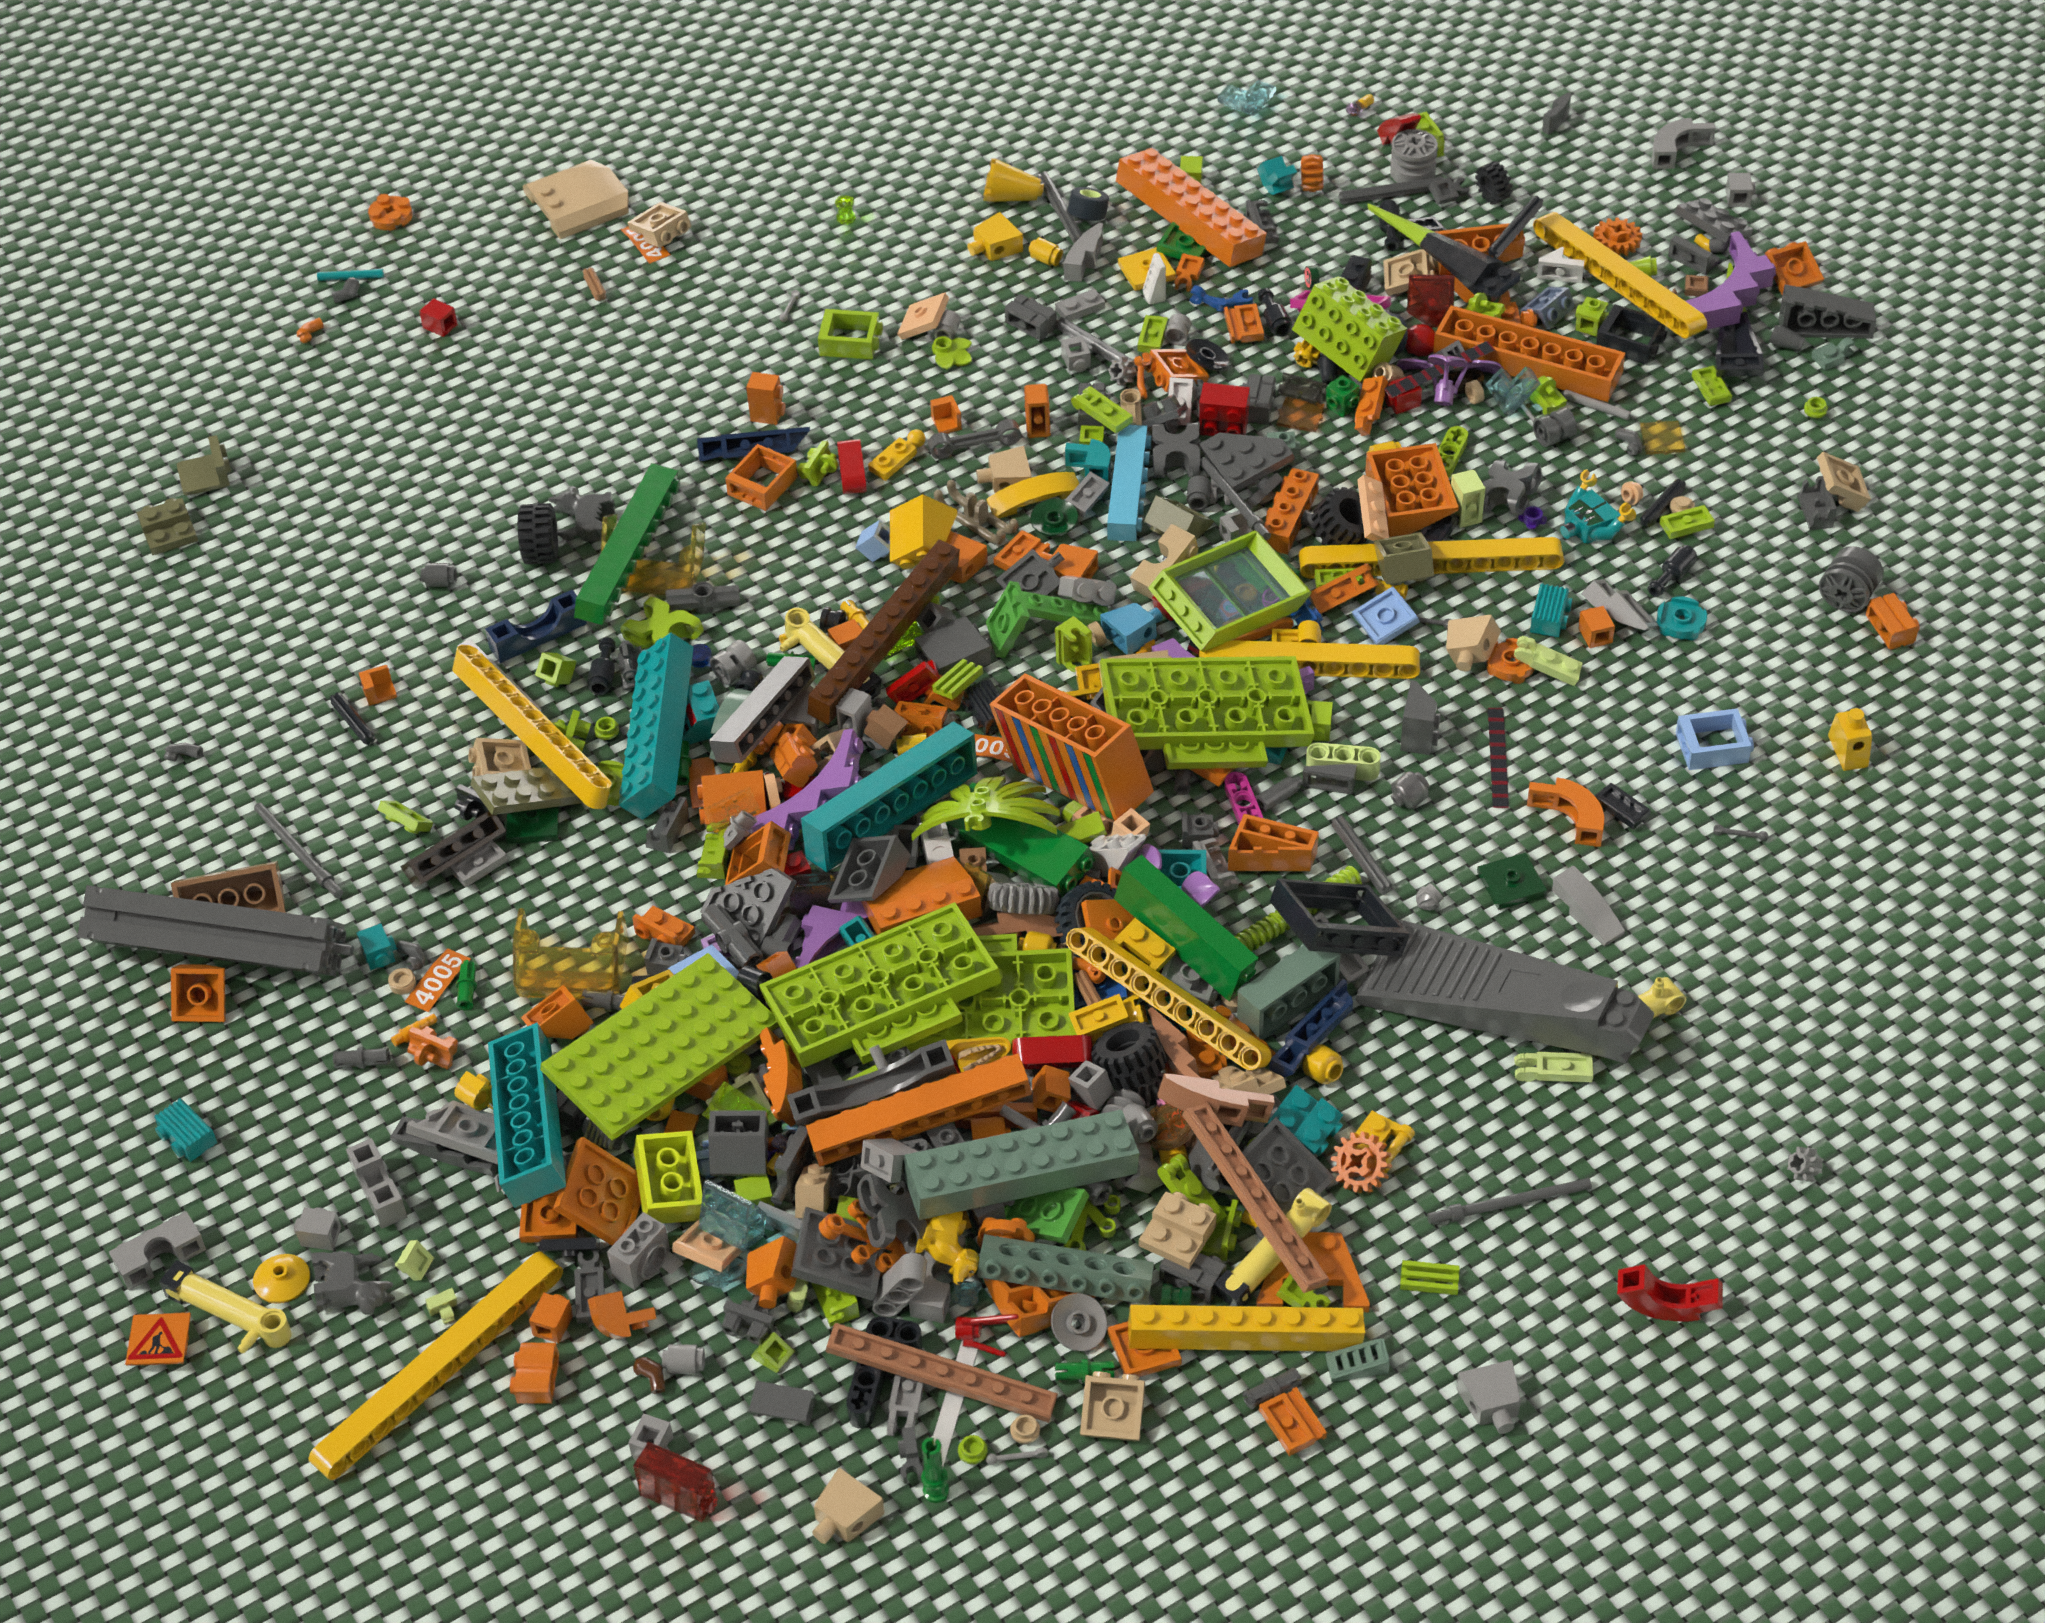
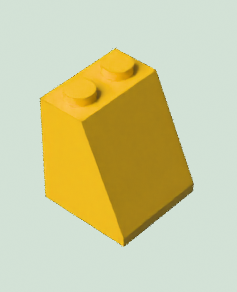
[890,494,957,569]

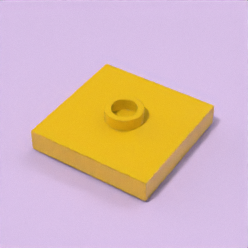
[1118,247,1176,291]

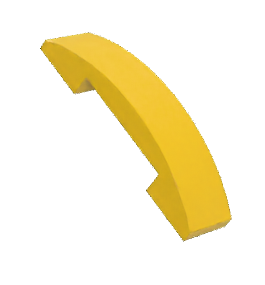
[987,472,1080,519]

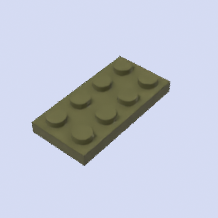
[470,767,583,815]

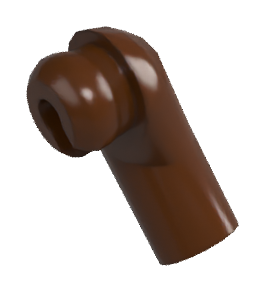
[633,1357,666,1394]

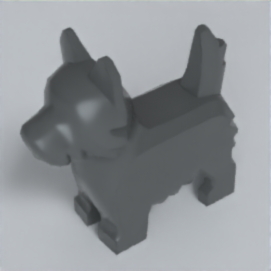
[548,486,615,543]
[312,1250,395,1315]

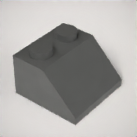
[1400,680,1441,755]

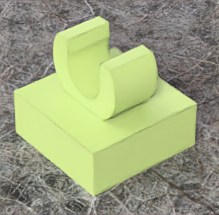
[395,1240,434,1281]
[425,1288,457,1324]

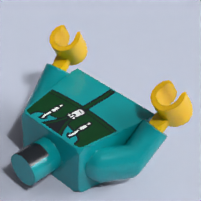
[1560,469,1636,544]

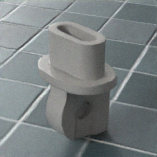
[723,811,757,851]

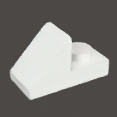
[1537,247,1585,283]
[1168,377,1193,425]

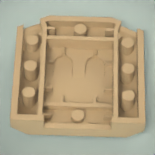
[523,160,629,239]

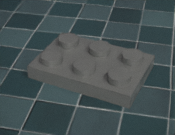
[1674,198,1753,243]

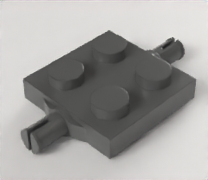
[995,549,1065,605]
[771,1125,814,1205]

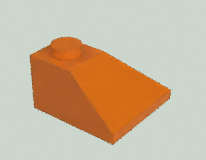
[171,964,226,1022]
[521,985,594,1039]

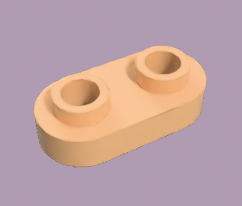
[764,773,784,810]

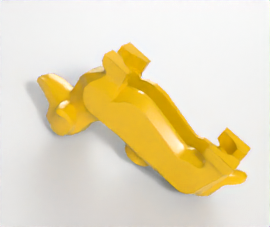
[915,1211,979,1285]

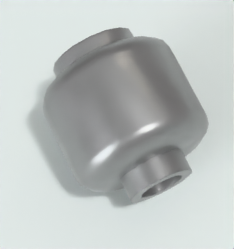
[1391,771,1430,809]

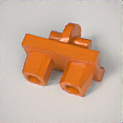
[407,1026,458,1070]

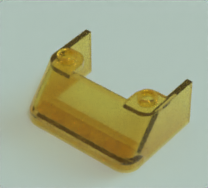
[601,514,706,595]
[513,908,629,999]

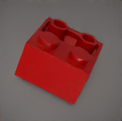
[1199,382,1250,436]

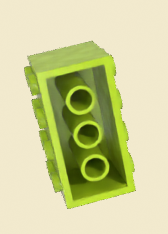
[1292,276,1407,382]

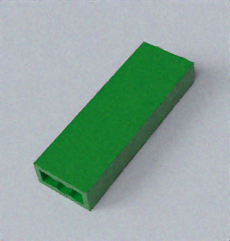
[946,782,1095,898]
[1114,854,1258,1002]

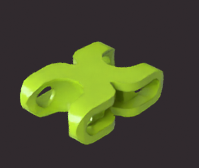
[620,597,704,648]

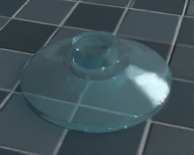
[690,1256,747,1288]

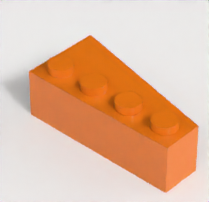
[1434,223,1525,283]

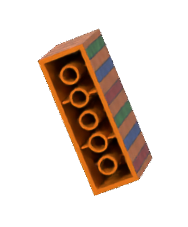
[989,673,1154,821]

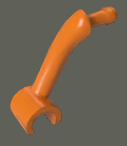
[1134,352,1152,399]

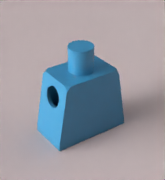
[1100,603,1163,655]

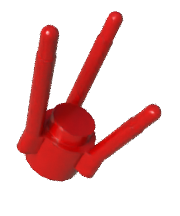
[955,1314,1019,1357]

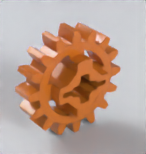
[1593,217,1642,256]
[1331,1131,1392,1193]

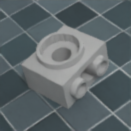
[607,1212,670,1290]

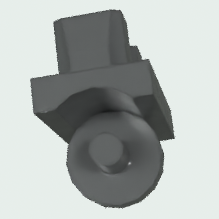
[1142,394,1188,434]
[722,1295,777,1346]

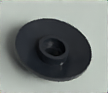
[1186,339,1229,370]

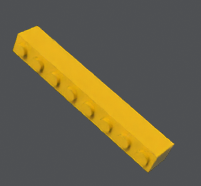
[1128,1305,1365,1351]

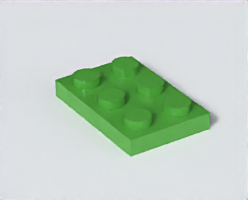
[1004,1187,1089,1244]

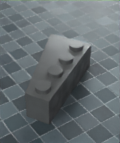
[1778,284,1876,339]

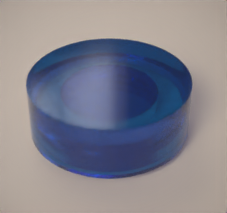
[691,644,712,668]

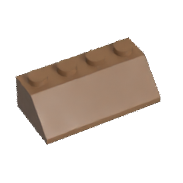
[171,861,286,913]

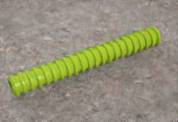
[1236,866,1362,951]

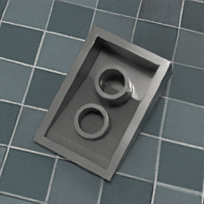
[828,835,910,903]

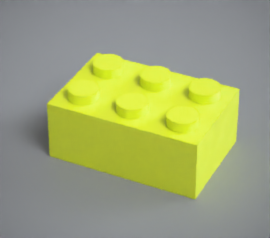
[634,1131,704,1224]

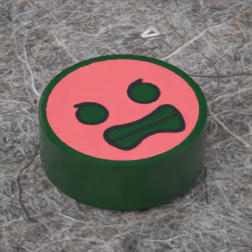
[1304,265,1320,289]

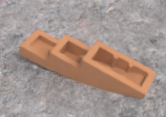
[1148,1007,1201,1078]

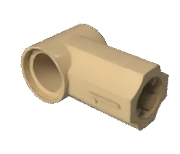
[1120,388,1142,425]

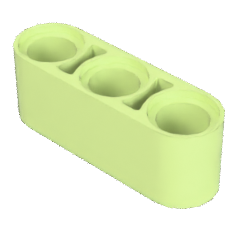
[1306,743,1381,781]

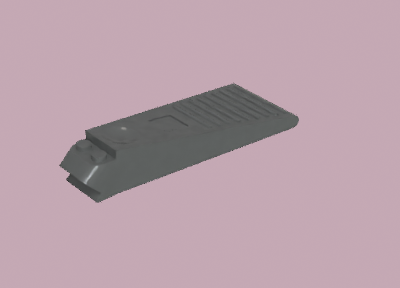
[1356,920,1654,1063]

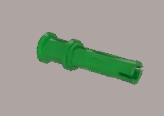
[921,1437,949,1503]

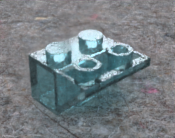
[698,1179,767,1251]

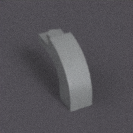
[1651,118,1716,169]

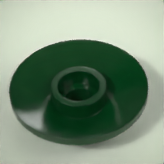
[1030,499,1078,537]

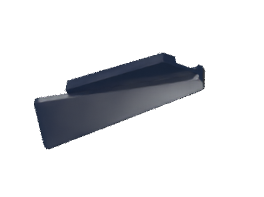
[696,427,810,462]
[1270,979,1353,1077]

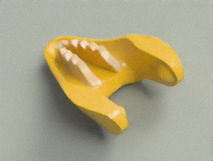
[946,1037,1011,1072]

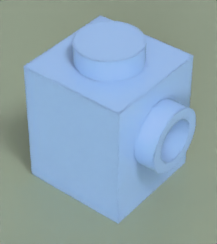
[855,520,890,562]

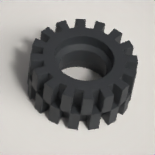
[1475,161,1513,205]

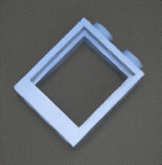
[1676,708,1754,770]

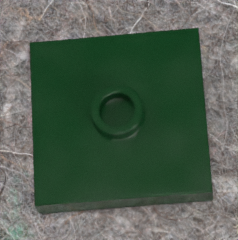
[506,806,560,844]
[1477,852,1547,910]

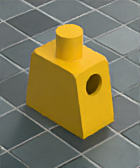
[967,212,1023,261]
[1828,708,1872,771]

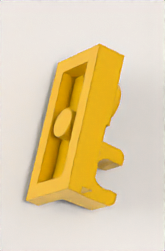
[1068,994,1130,1036]

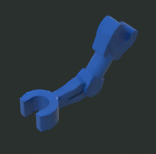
[1190,285,1253,312]

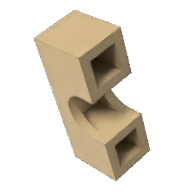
[1130,524,1198,599]

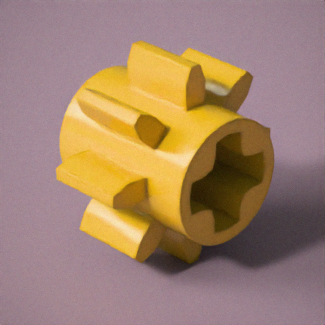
[1293,339,1321,368]

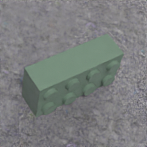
[1237,944,1340,1040]

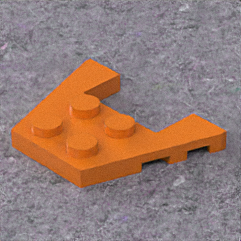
[1256,1232,1370,1312]

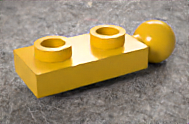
[868,429,926,481]

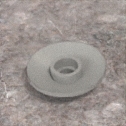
[1051,1293,1107,1352]

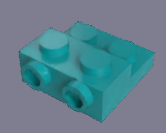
[1264,1084,1343,1157]

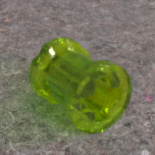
[835,195,856,225]

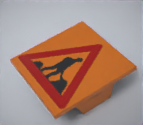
[125,1313,191,1366]

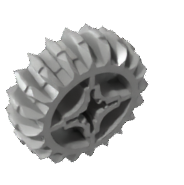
[987,882,1059,915]

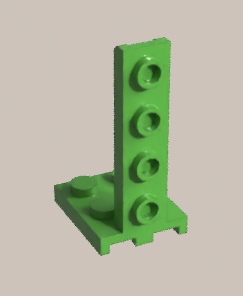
[986,581,1109,658]

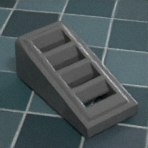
[1302,764,1357,794]

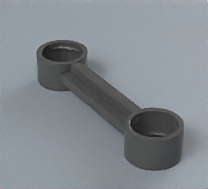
[928,419,1021,459]

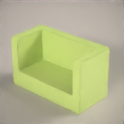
[1451,470,1485,528]

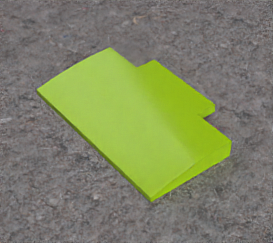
[1100,656,1315,769]
[759,902,1001,1068]
[907,934,1076,1053]

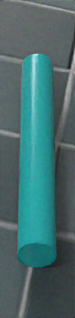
[317,269,384,281]

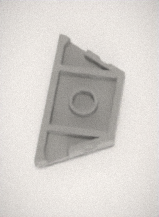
[406,1100,498,1164]

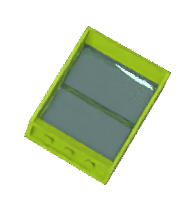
[1148,530,1312,652]

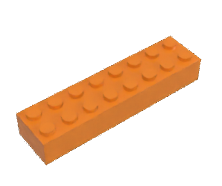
[1116,148,1267,267]
[1433,305,1625,402]

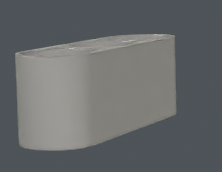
[873,1253,927,1317]

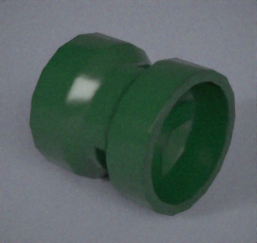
[1161,1284,1192,1306]

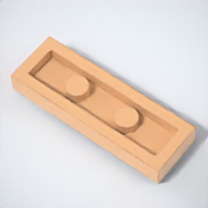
[1358,475,1389,541]

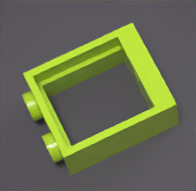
[818,309,883,360]

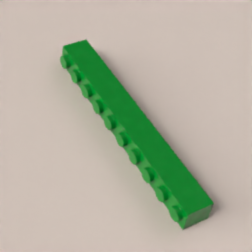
[574,463,680,625]

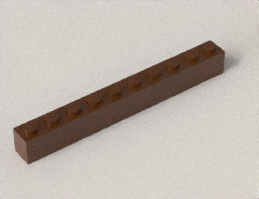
[807,539,960,725]

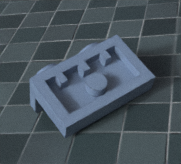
[1521,286,1575,330]

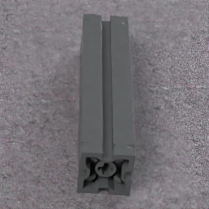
[77,885,354,977]

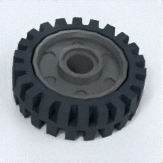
[1055,881,1117,958]

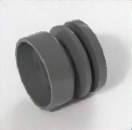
[1819,546,1884,612]

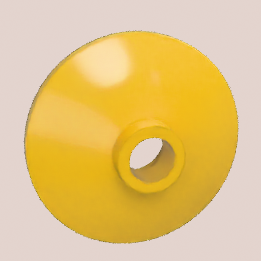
[253,1254,310,1304]

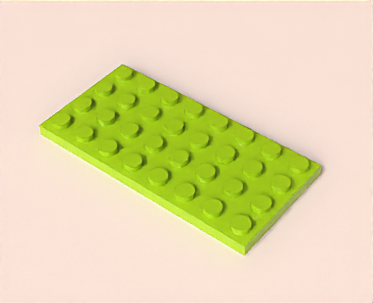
[540,953,779,1141]

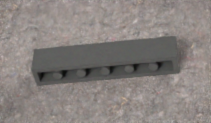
[709,656,816,763]

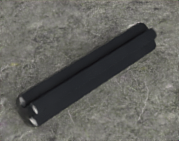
[1639,479,1686,528]
[330,692,375,745]

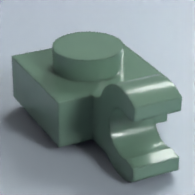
[1811,337,1855,371]

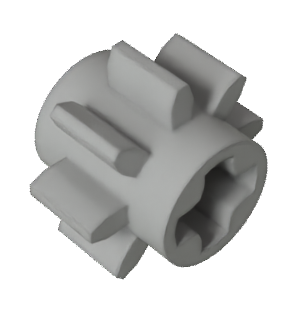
[1108,356,1137,386]
[1787,1147,1823,1182]

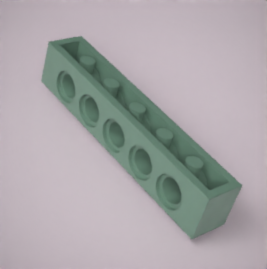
[977,1234,1154,1305]

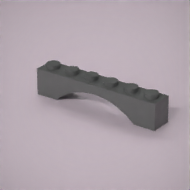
[787,1039,958,1127]

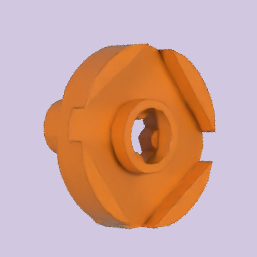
[368,194,413,231]
[1486,638,1535,684]
[977,1217,1035,1248]

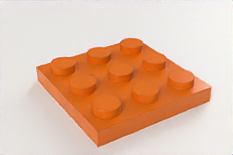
[553,1137,641,1246]

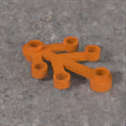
[819,1199,908,1273]

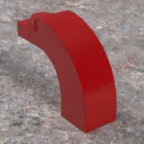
[1617,1264,1723,1322]

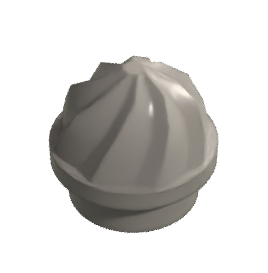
[1416,883,1444,911]

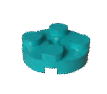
[1656,596,1707,641]

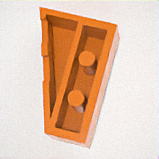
[1228,814,1319,871]

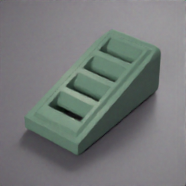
[1325,1338,1390,1382]

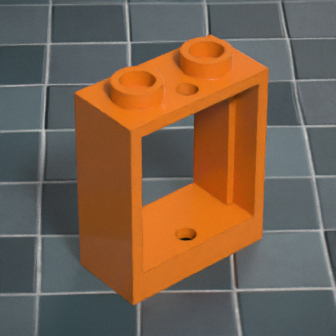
[725,444,798,511]
[725,821,791,885]

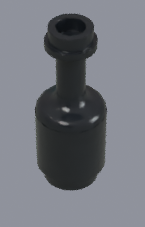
[1378,200,1400,251]
[1258,288,1292,337]
[1647,545,1697,597]
[587,637,616,695]

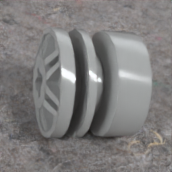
[1390,129,1437,183]

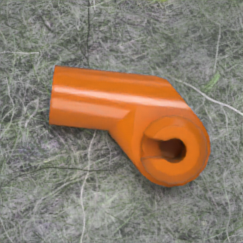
[296,318,324,343]
[1072,957,1106,983]

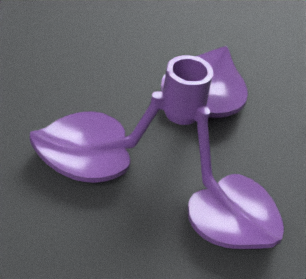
[1396,354,1504,406]
[1130,844,1221,961]

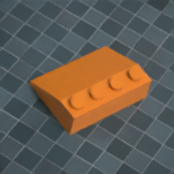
[1365,443,1459,537]
[861,856,982,935]

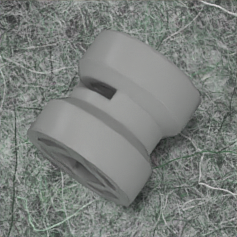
[1165,313,1191,346]

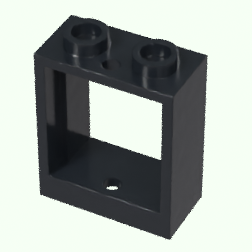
[1596,304,1668,365]

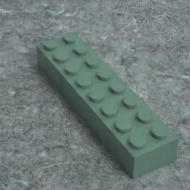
[904,1110,1140,1220]

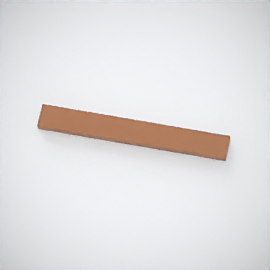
[1182,1103,1329,1293]
[825,1323,1058,1423]

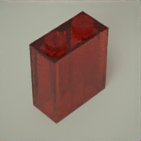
[633,1442,718,1522]

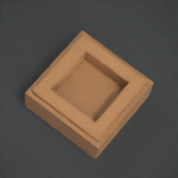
[1684,275,1709,297]

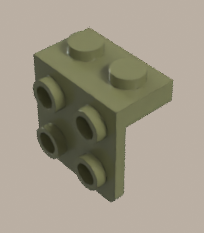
[177,435,231,496]

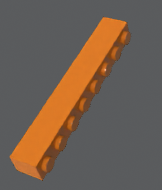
[806,1053,1032,1167]

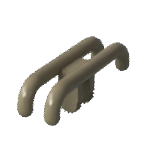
[934,480,1019,545]

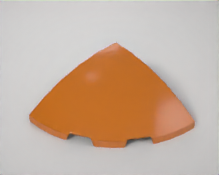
[983,1278,1095,1338]

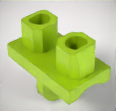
[1465,293,1506,319]
[1524,375,1567,415]
[797,441,839,486]
[552,709,591,752]

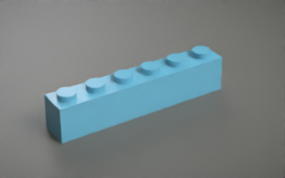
[1107,425,1152,541]

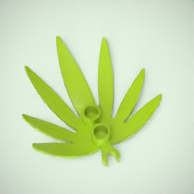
[911,776,1060,841]

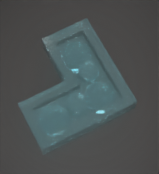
[1218,80,1276,116]
[1486,366,1541,417]

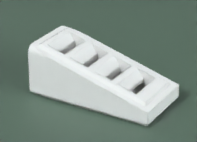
[1143,253,1166,304]

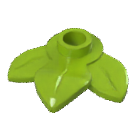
[932,336,972,369]

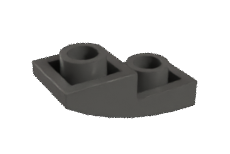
[1542,92,1571,135]

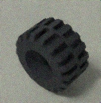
[1311,487,1368,545]
[517,503,558,564]
[1091,1021,1167,1090]

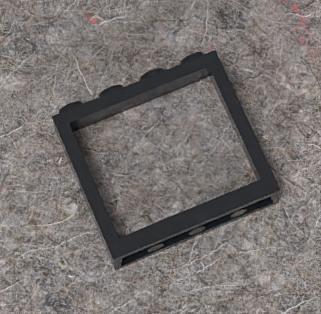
[1270,878,1410,957]

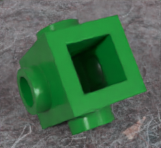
[1326,375,1360,418]

